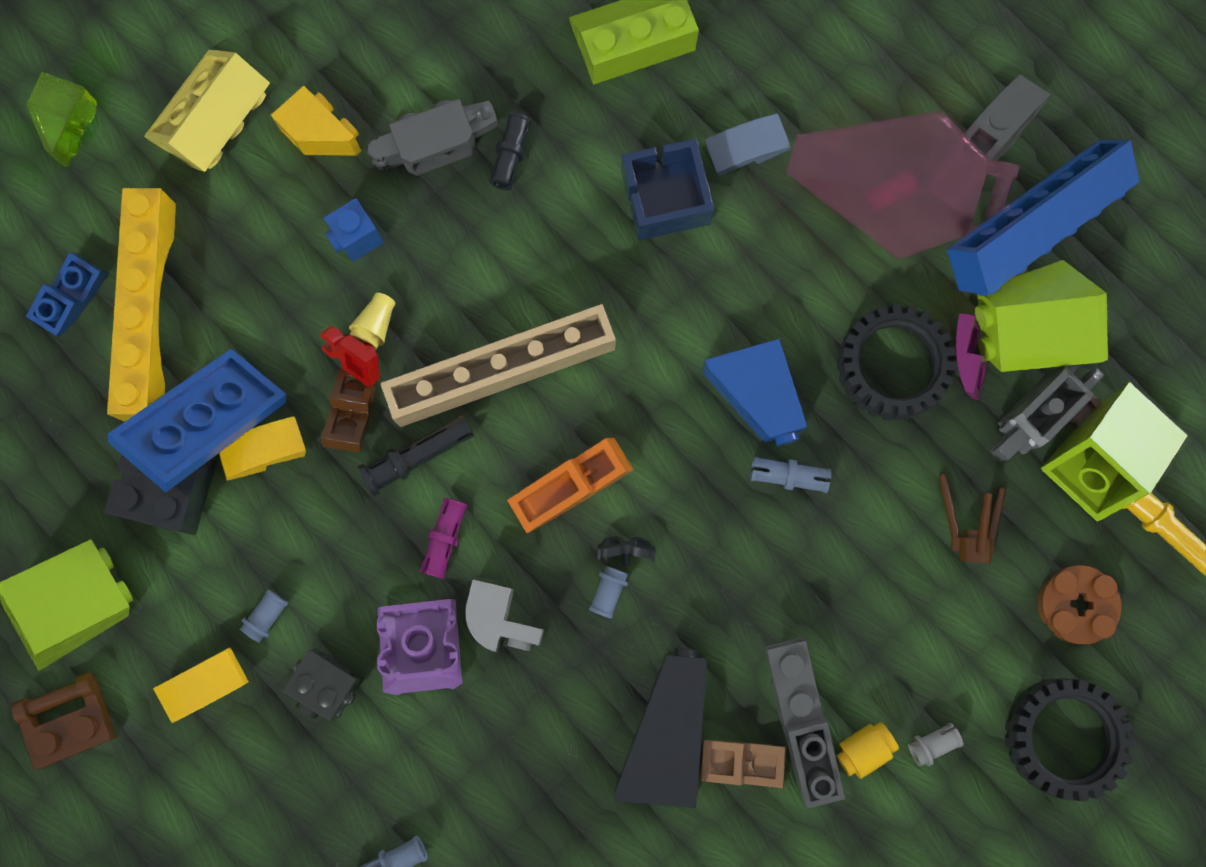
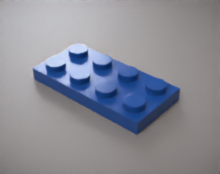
[107,349,286,492]

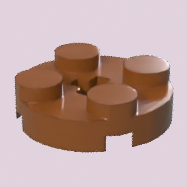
[1038,565,1121,645]

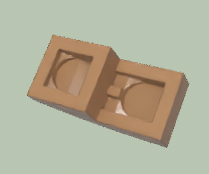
[701,740,787,788]

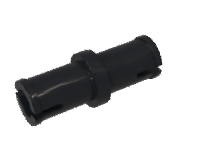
[489,112,532,190]

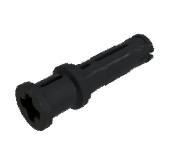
[357,415,474,497]

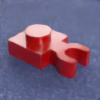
[320,326,380,387]

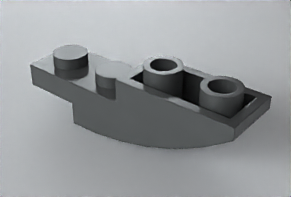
[925,75,1051,212]
[764,637,845,809]

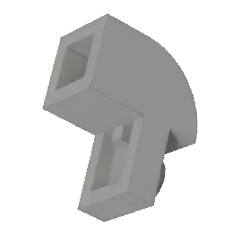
[466,580,544,652]

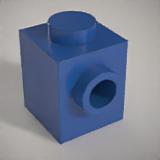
[324,198,384,262]

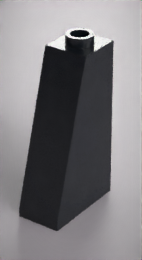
[614,647,707,808]

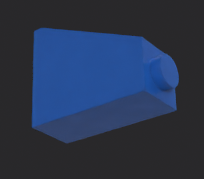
[702,339,807,446]

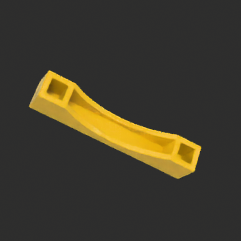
[107,188,176,422]

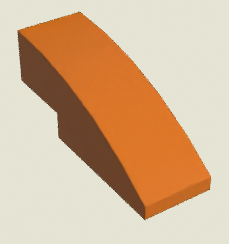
[507,438,634,533]

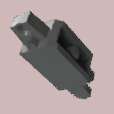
[367,99,498,176]
[989,364,1104,462]

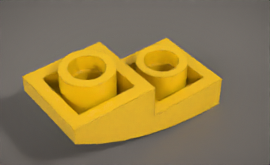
[219,416,306,481]
[153,647,249,723]

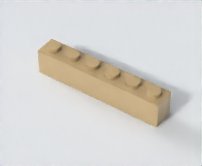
[380,304,616,427]

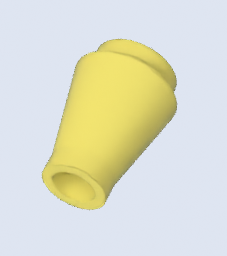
[349,293,396,351]

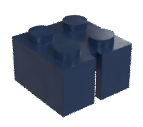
[621,139,714,241]

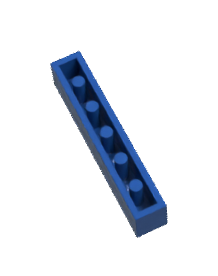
[947,140,1140,296]

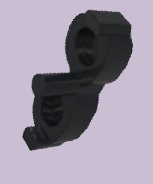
[597,536,656,566]

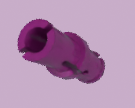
[419,498,468,579]

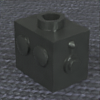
[282,649,364,722]

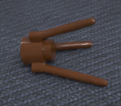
[939,473,1006,563]

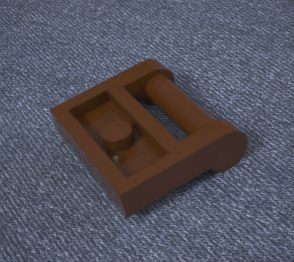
[11,672,117,771]

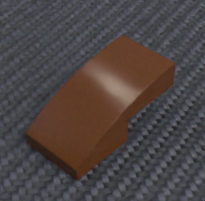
[321,368,377,453]

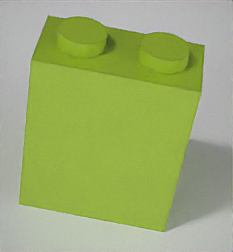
[975,260,1108,372]
[1040,382,1187,522]
[0,539,133,671]

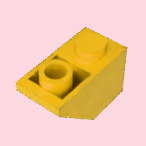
[271,86,362,156]

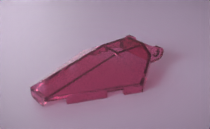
[786,111,1020,260]

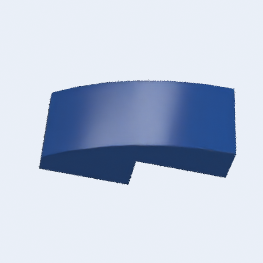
[26,252,108,336]

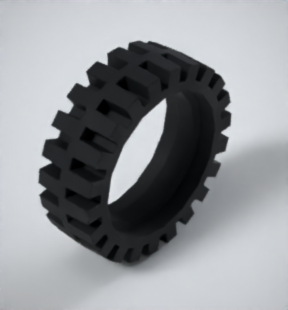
[837,304,957,420]
[1005,678,1135,801]

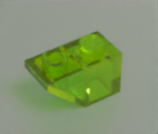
[26,72,97,167]

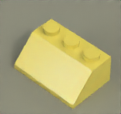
[144,50,270,172]

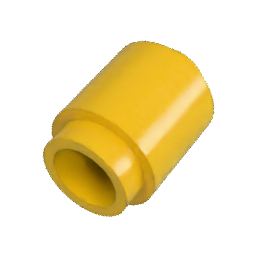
[836,722,899,779]

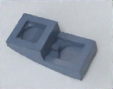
[705,114,792,176]

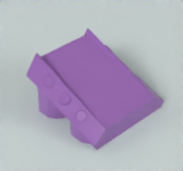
[377,599,462,696]

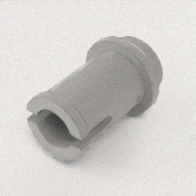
[908,722,964,766]

